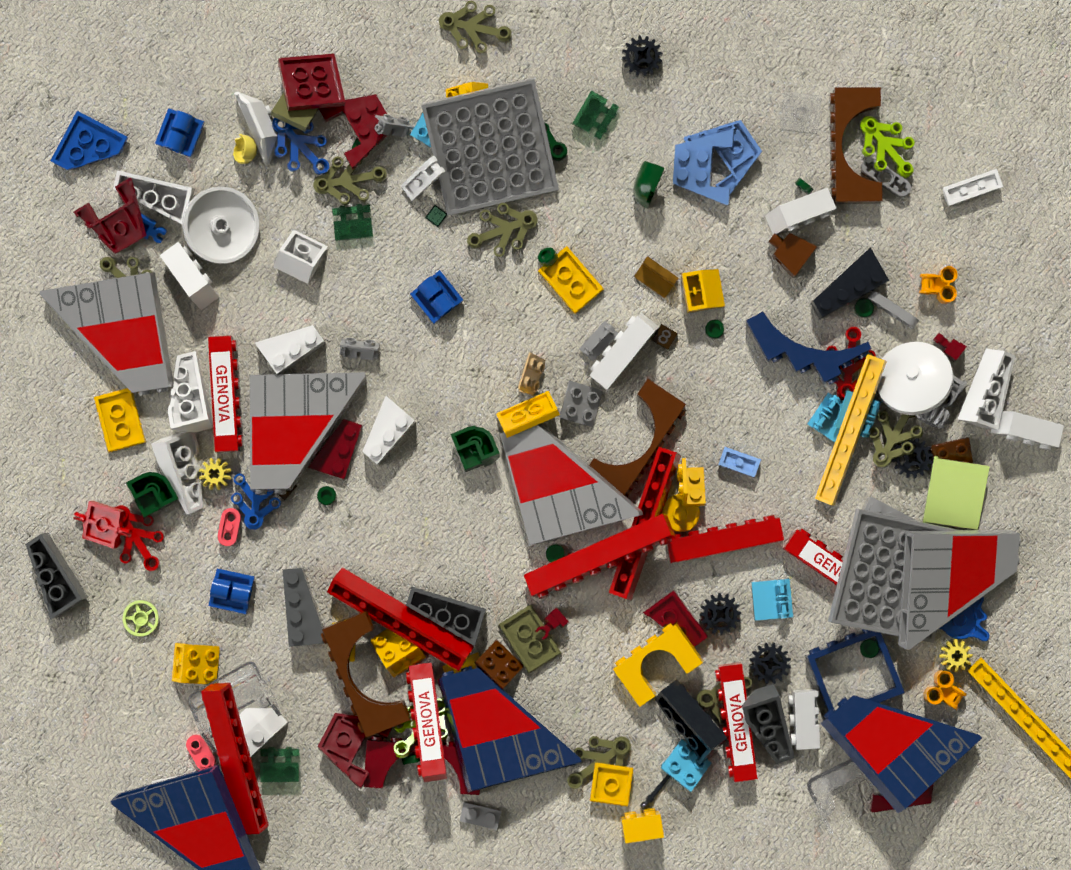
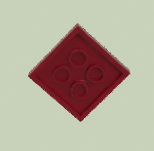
[278,53,345,111]

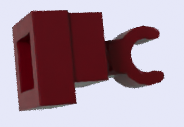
[933,333,967,362]
[535,608,569,640]

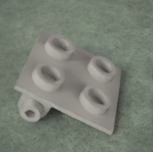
[559,380,603,427]

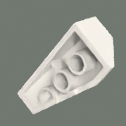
[168,351,213,433]
[151,432,203,514]

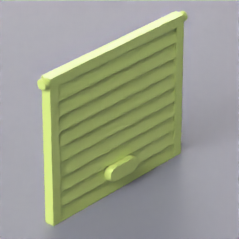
[923,456,990,530]

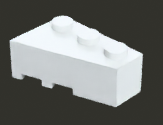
[765,187,837,235]
[160,242,219,310]
[363,396,416,465]
[991,411,1064,450]

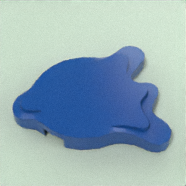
[939,597,990,641]

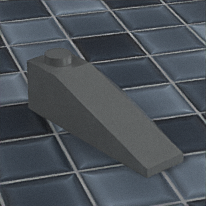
[742,684,795,764]

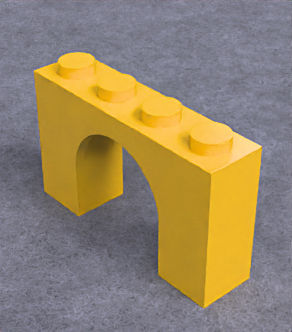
[613,623,704,707]

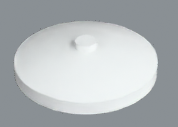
[182,187,259,263]
[877,342,953,415]

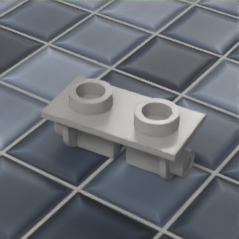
[375,114,414,137]
[579,321,618,361]
[340,338,380,360]

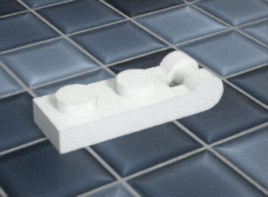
[401,156,446,201]

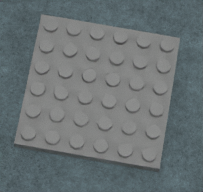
[421,78,559,216]
[828,508,956,643]

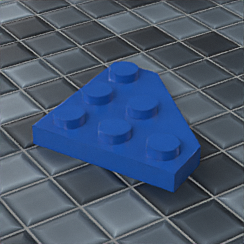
[50,111,128,171]

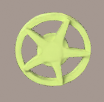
[123,600,159,636]

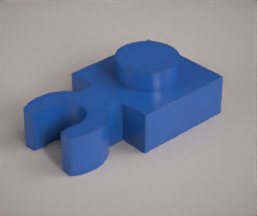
[141,213,167,243]

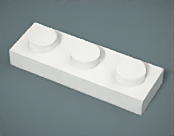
[942,169,1003,207]

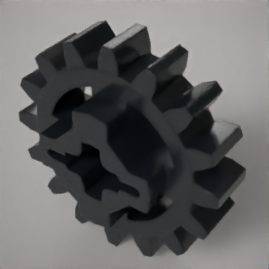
[621,35,663,78]
[891,438,933,479]
[699,593,742,635]
[749,642,791,684]

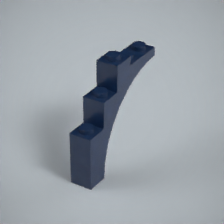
[746,311,872,385]

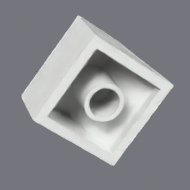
[273,230,328,284]

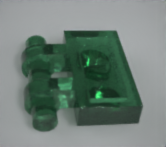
[572,90,619,140]
[332,204,374,241]
[260,747,300,782]

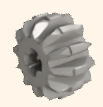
[916,406,950,429]

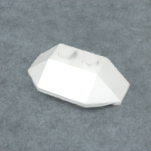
[234,92,277,165]
[218,708,288,763]

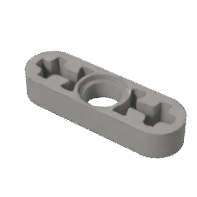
[861,158,911,197]
[867,290,919,329]

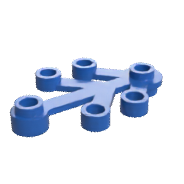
[272,118,329,175]
[231,474,281,530]

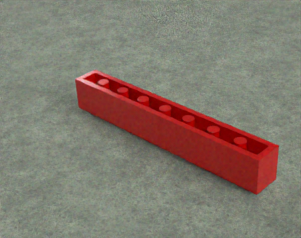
[609,447,681,601]
[524,514,676,599]
[327,567,474,671]
[201,683,269,834]

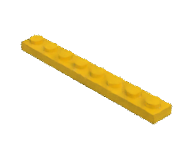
[815,354,887,506]
[966,657,1071,779]

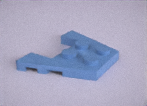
[683,120,762,194]
[673,130,734,205]

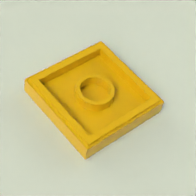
[590,762,633,807]

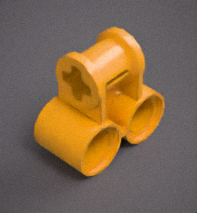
[919,266,958,304]
[923,670,967,710]

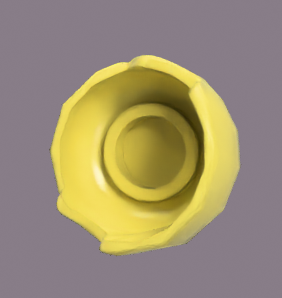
[233,134,257,164]

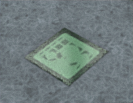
[425,204,447,227]

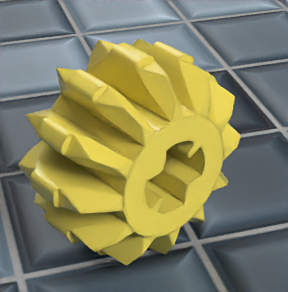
[199,458,232,490]
[939,639,973,672]

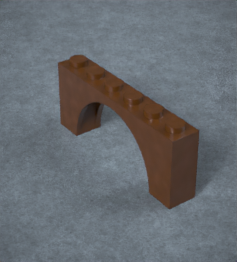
[829,87,882,204]
[589,379,687,498]
[321,610,411,737]

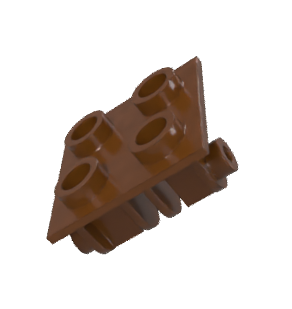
[930,437,973,463]
[474,639,524,689]

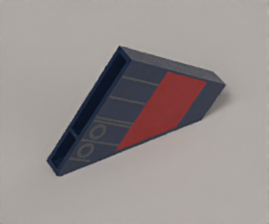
[438,666,581,793]
[821,695,982,813]
[110,765,261,870]

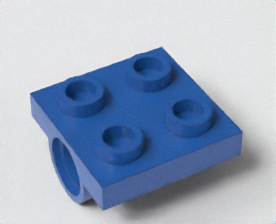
[155,108,205,158]
[410,270,464,324]
[208,568,255,614]

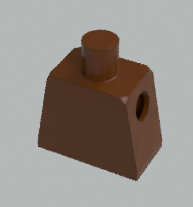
[768,233,816,278]

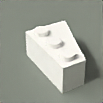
[255,325,326,374]
[788,689,820,750]

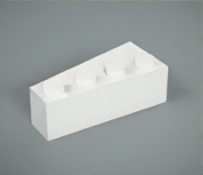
[113,170,195,224]
[590,313,659,390]
[958,349,1015,430]

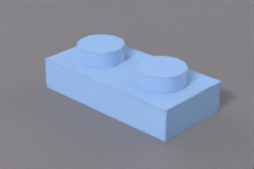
[718,447,761,478]

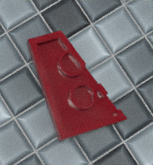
[308,419,362,480]
[643,590,708,647]

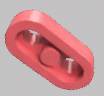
[217,508,241,546]
[186,734,216,770]

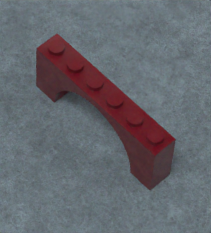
[363,736,480,795]

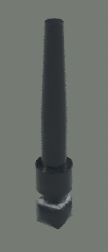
[640,774,671,809]

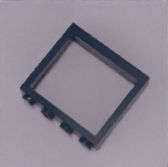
[805,629,905,712]

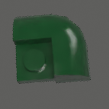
[633,161,665,208]
[450,425,500,472]
[126,472,178,518]

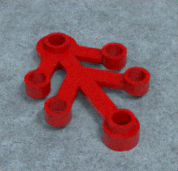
[826,327,876,400]
[115,505,164,571]

